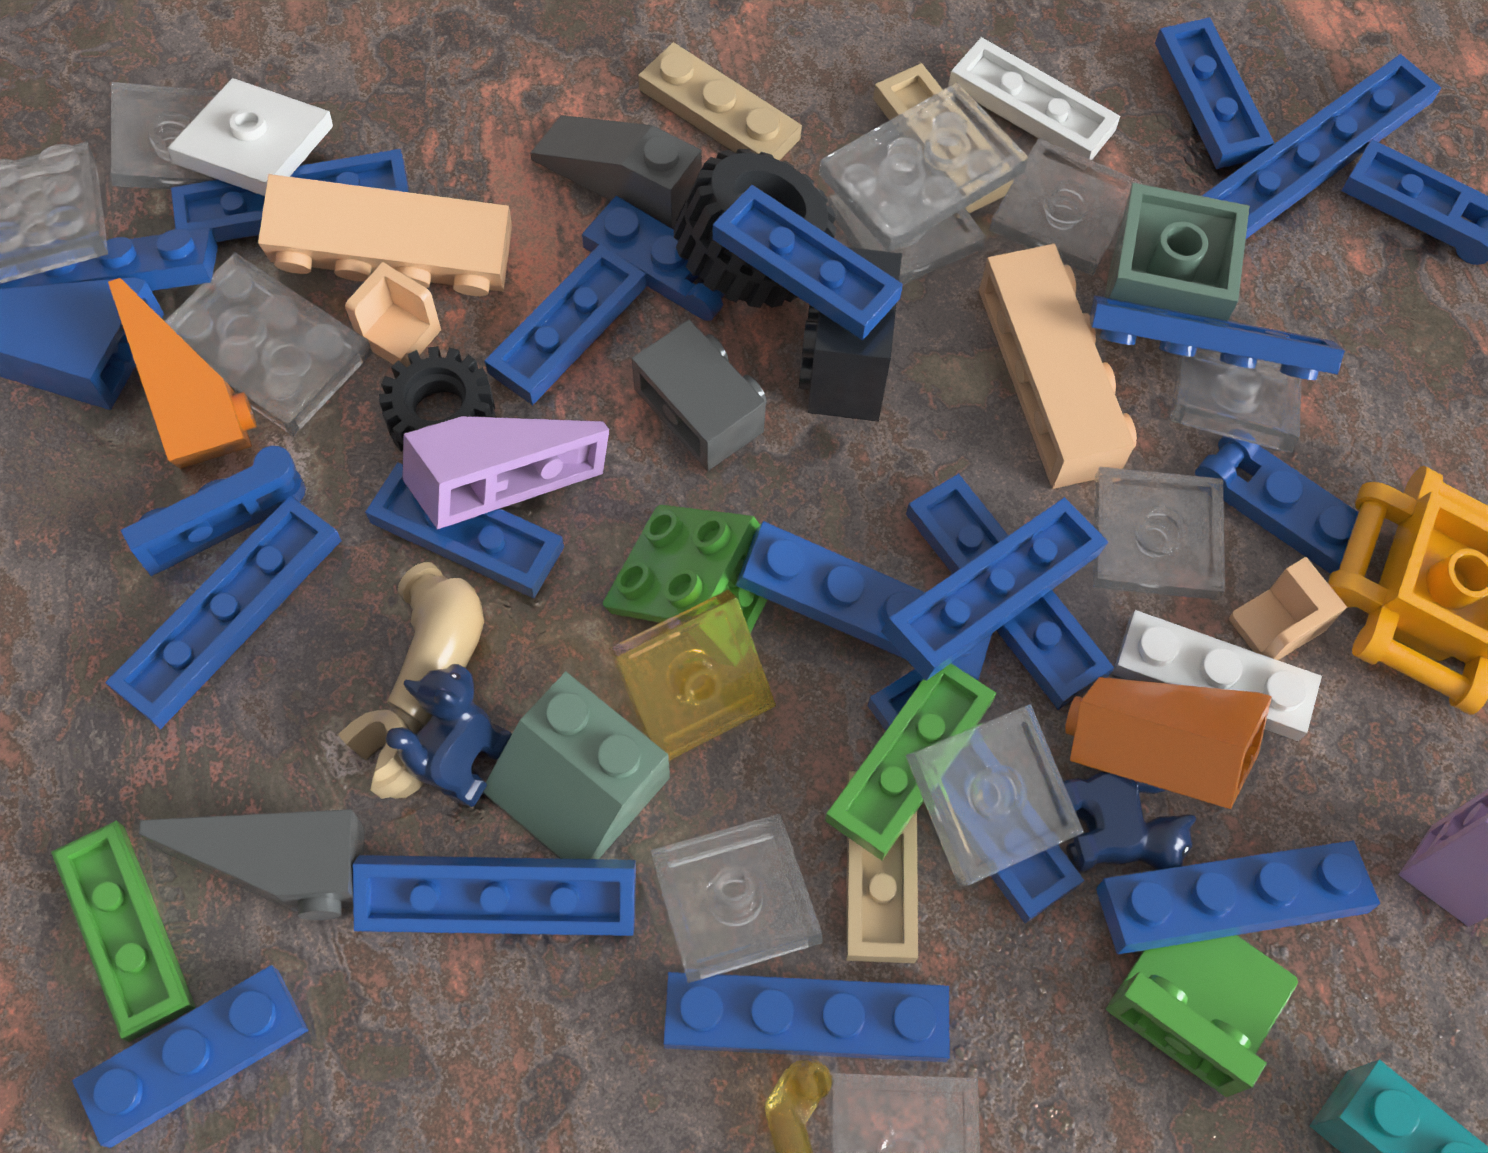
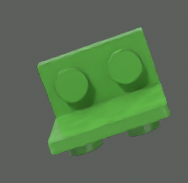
[603,505,768,665]
[1105,935,1298,1098]

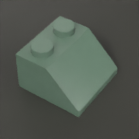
[1105,183,1250,321]
[483,671,670,859]

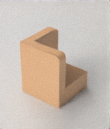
[345,262,441,367]
[1229,557,1347,660]

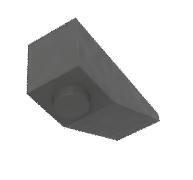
[530,115,702,230]
[139,809,365,920]

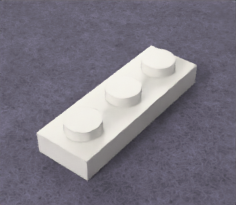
[948,37,1121,166]
[1112,610,1322,741]

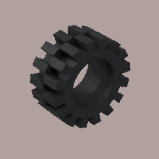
[379,346,496,451]

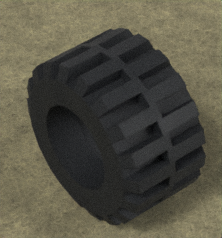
[674,149,837,308]

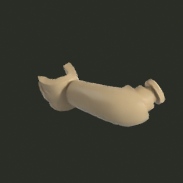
[338,562,484,799]

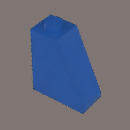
[0,277,164,410]

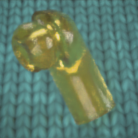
[764,1059,832,1153]

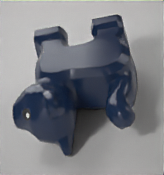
[386,664,512,807]
[1052,771,1196,874]

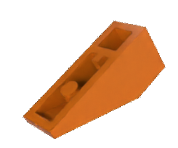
[108,278,257,469]

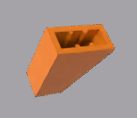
[1065,677,1272,809]

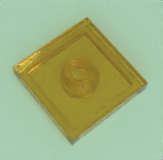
[609,590,776,761]

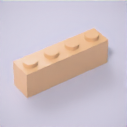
[258,174,512,296]
[979,243,1137,489]

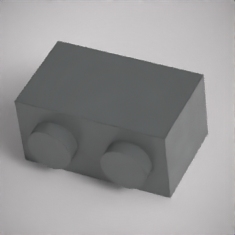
[632,319,767,471]

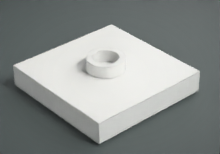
[167,78,333,196]

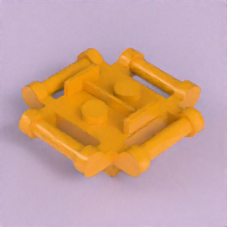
[1327,465,1488,715]

